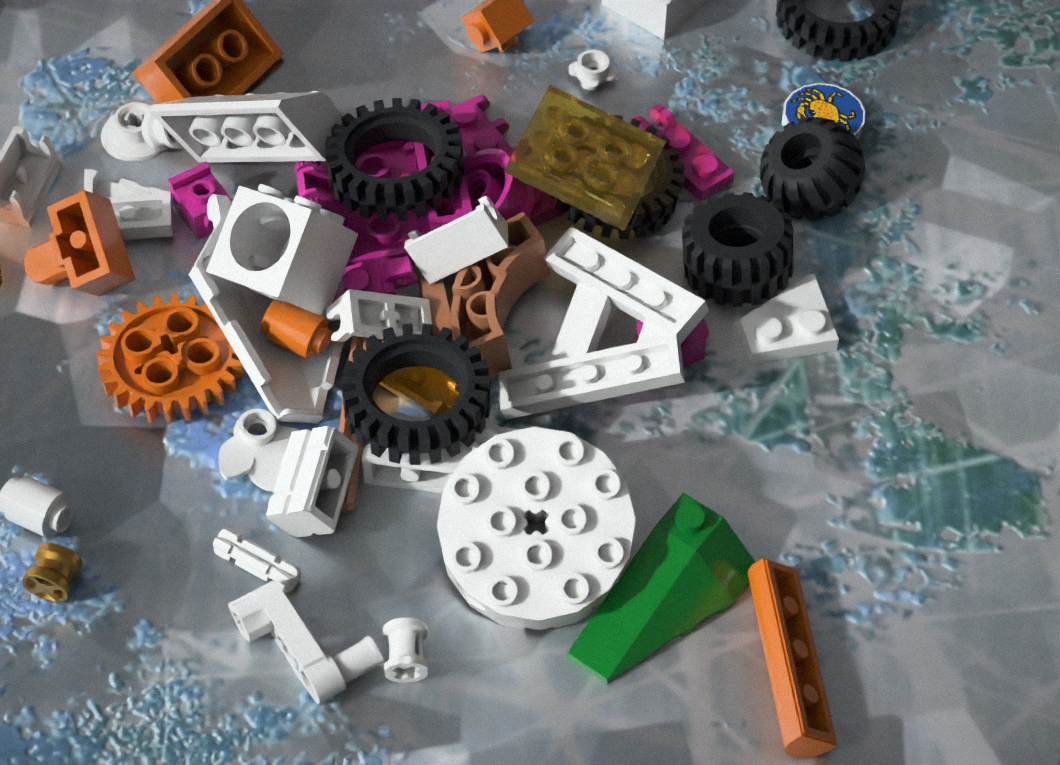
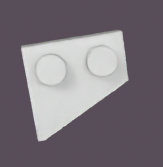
[84,169,173,240]
[739,274,839,365]

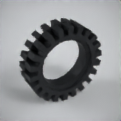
[776,0,903,62]
[324,98,465,222]
[548,115,685,240]
[341,323,490,465]

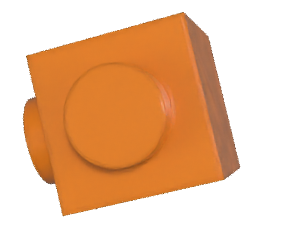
[461,0,535,52]

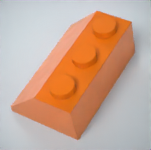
[132,0,284,104]

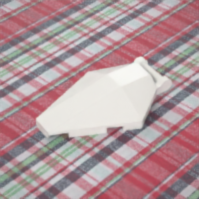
[189,194,344,423]

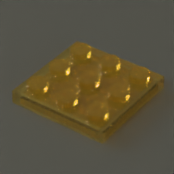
[504,85,666,231]

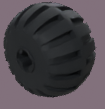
[759,117,866,221]

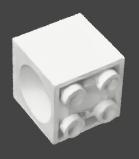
[206,184,358,317]

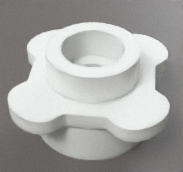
[569,50,617,90]

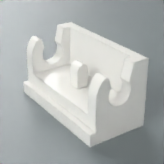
[0,126,62,227]
[404,195,508,284]
[326,289,432,342]

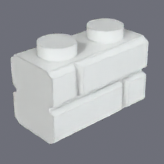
[266,426,358,538]

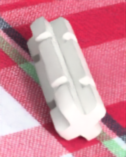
[213,528,302,592]

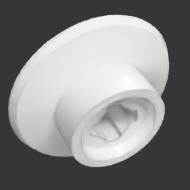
[101,102,168,162]

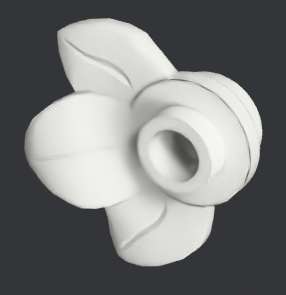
[218,409,299,492]

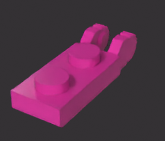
[629,104,734,201]

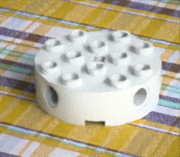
[437,426,636,630]

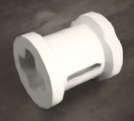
[383,617,429,683]

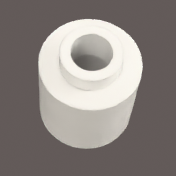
[0,477,74,538]

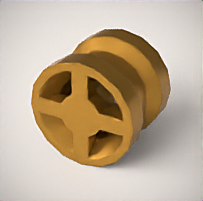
[22,543,84,603]

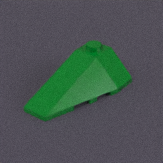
[567,493,756,684]

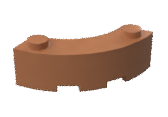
[450,212,550,379]

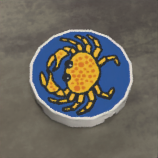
[782,83,865,140]

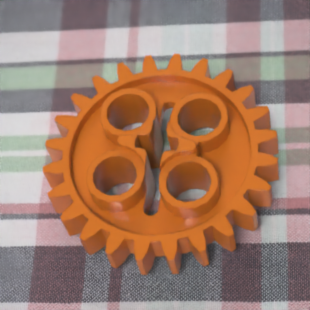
[96,293,245,424]

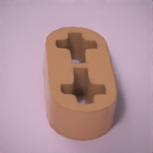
[418,275,455,342]

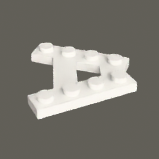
[498,226,709,420]

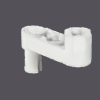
[229,580,384,704]

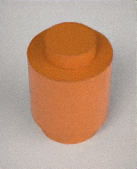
[260,300,332,359]

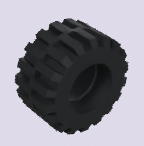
[682,192,793,307]

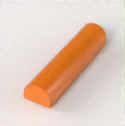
[748,558,837,758]

